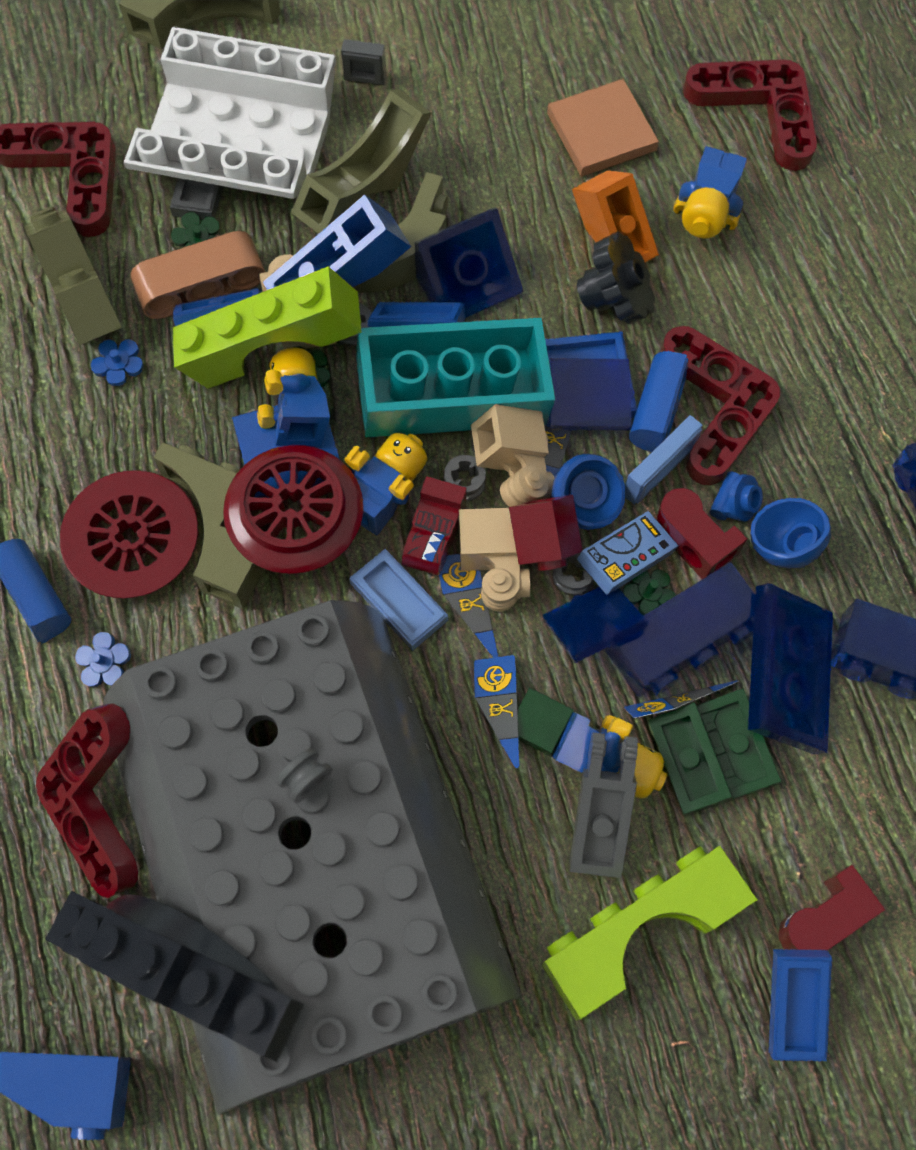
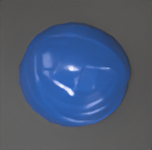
[552,454,625,530]
[750,498,831,569]

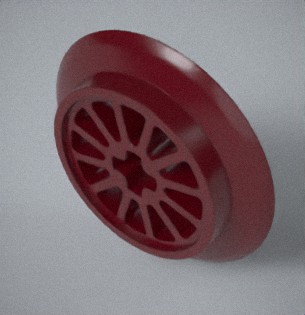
[223,445,363,574]
[60,470,198,598]

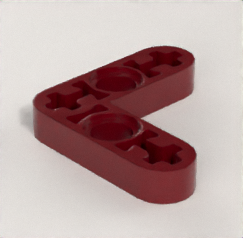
[683,59,817,171]
[0,122,116,237]
[661,326,780,485]
[36,703,138,898]

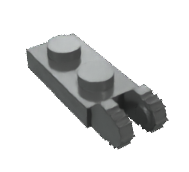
[569,732,638,878]

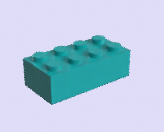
[356,318,555,438]

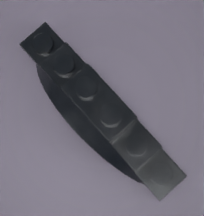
[45,891,304,1062]

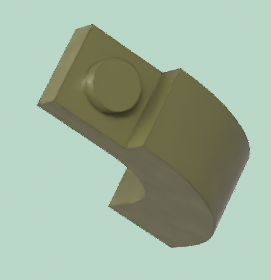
[353,172,448,293]

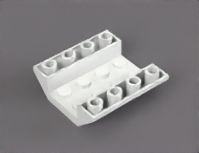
[124,27,336,199]

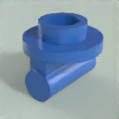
[709,472,763,521]

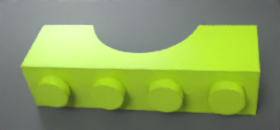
[173,266,362,389]
[541,846,757,1021]

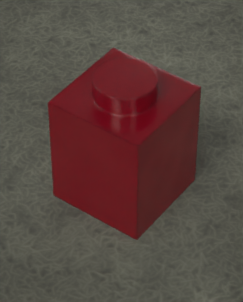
[509,495,582,571]

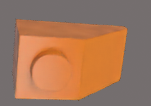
[572,171,659,262]

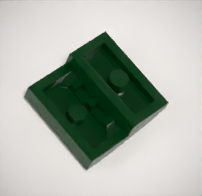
[648,688,782,815]

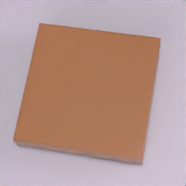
[547,79,659,177]

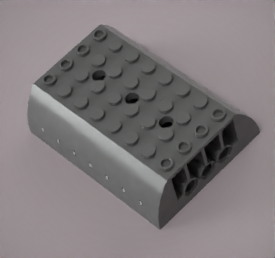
[103,600,523,1115]

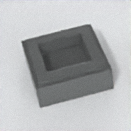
[341,39,387,85]
[170,178,223,220]

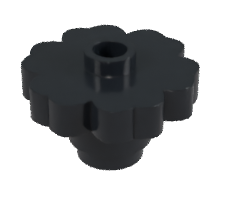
[577,231,655,324]

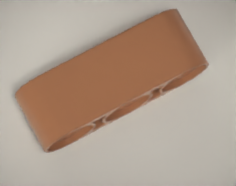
[130,231,266,319]

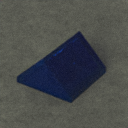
[414,208,524,318]

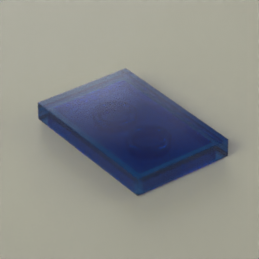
[748,583,833,754]

